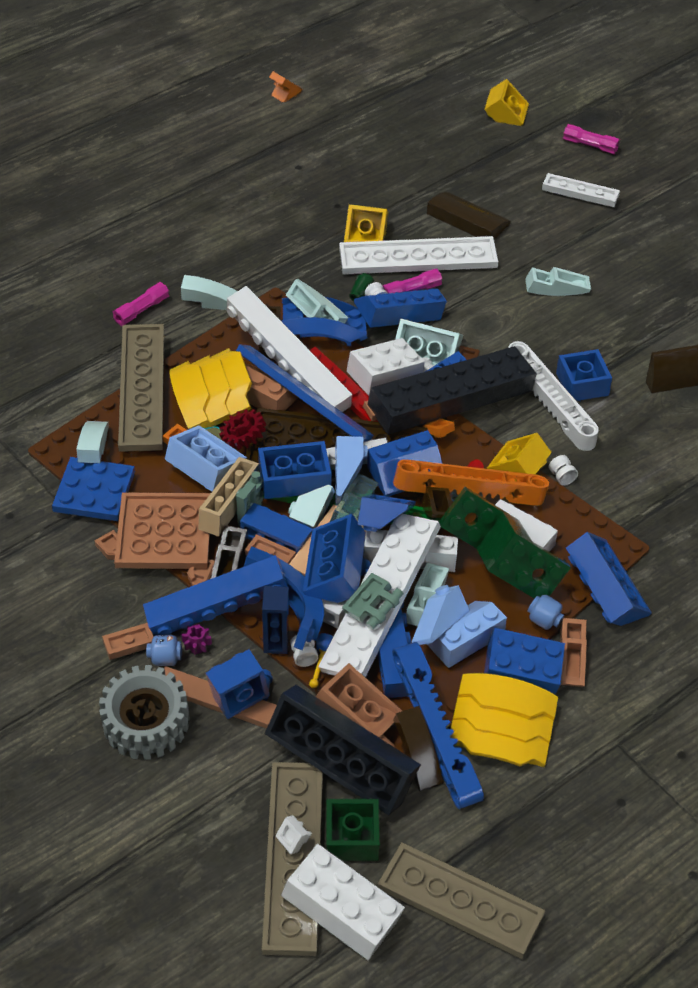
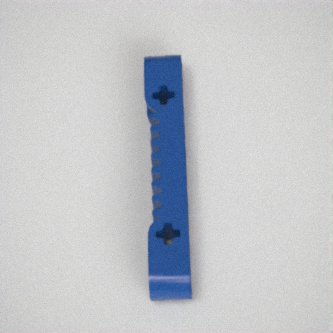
[392,642,484,809]

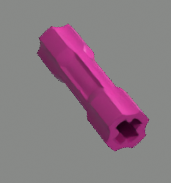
[563,124,620,155]
[382,268,442,294]
[112,282,169,326]

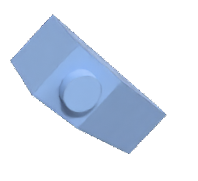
[335,436,368,506]
[412,585,470,645]

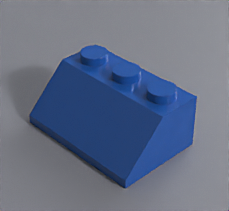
[367,430,443,497]
[358,494,416,532]

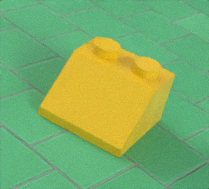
[484,79,529,126]
[344,205,389,242]
[487,433,552,482]

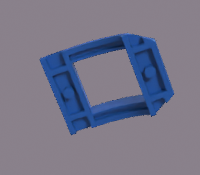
[282,297,367,346]

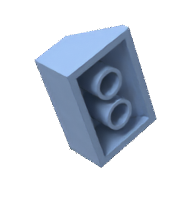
[165,425,247,491]
[427,601,507,668]

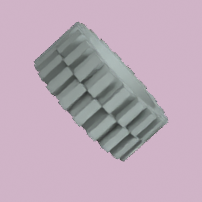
[99,665,189,760]

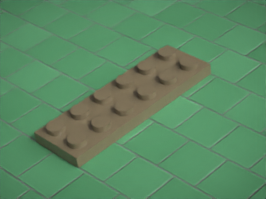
[378,842,545,959]

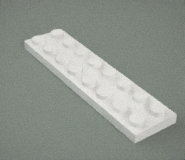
[339,236,498,274]
[318,514,441,677]

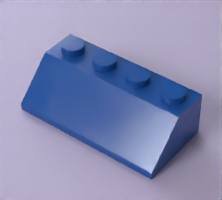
[354,289,447,328]
[303,514,366,603]
[566,532,652,626]

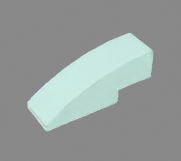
[526,267,591,296]
[181,275,237,310]
[286,279,348,324]
[77,421,109,463]
[406,563,449,626]

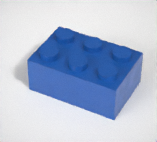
[258,441,331,499]
[484,628,565,695]

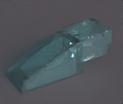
[330,474,379,522]

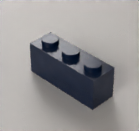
[262,586,289,654]

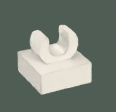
[275,815,312,854]

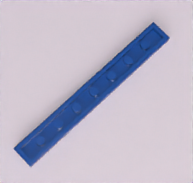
[236,344,374,442]

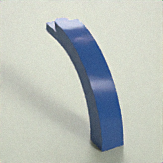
[244,546,324,651]

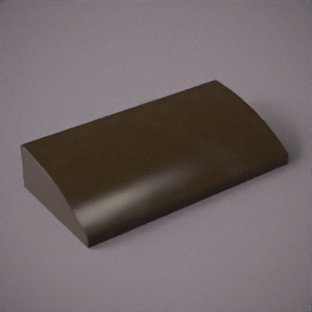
[427,192,511,240]
[646,345,698,394]

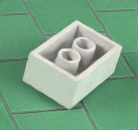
[347,338,425,396]

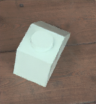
[288,485,335,529]

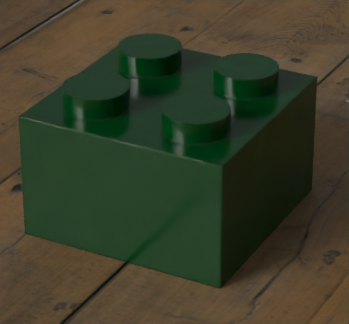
[326,799,380,861]

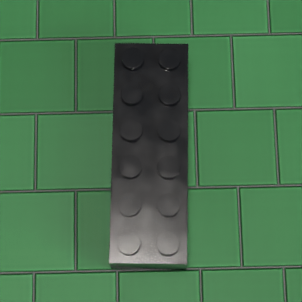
[264,684,421,816]

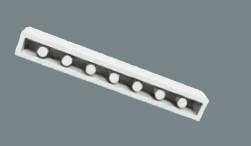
[226,286,352,412]

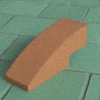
[560,618,587,687]

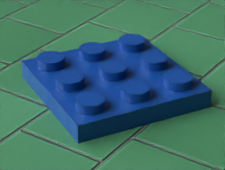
[52,457,135,521]

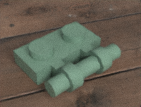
[235,471,263,526]
[342,573,404,630]

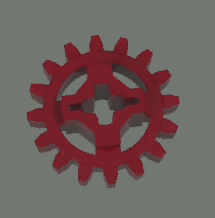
[219,409,267,450]

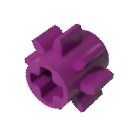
[182,624,212,655]

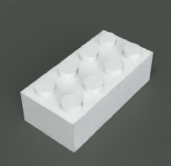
[281,844,405,960]

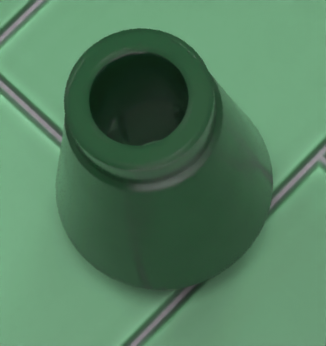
[349,273,374,301]

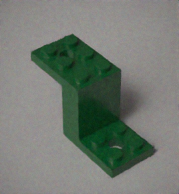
[439,487,571,599]

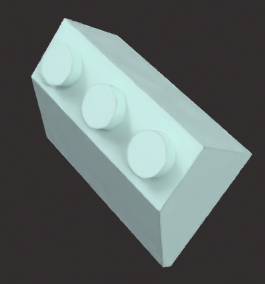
[395,319,463,365]

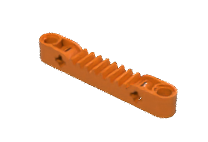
[393,460,549,506]

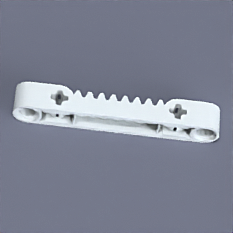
[508,341,599,451]

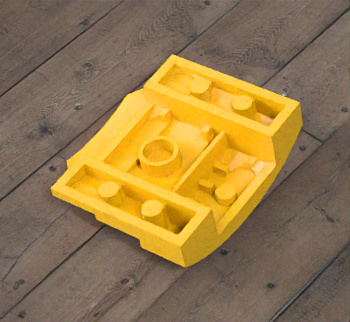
[170,348,252,429]
[451,673,558,767]

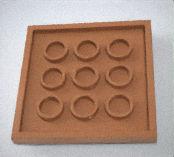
[114,492,211,569]

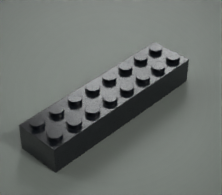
[367,346,537,435]

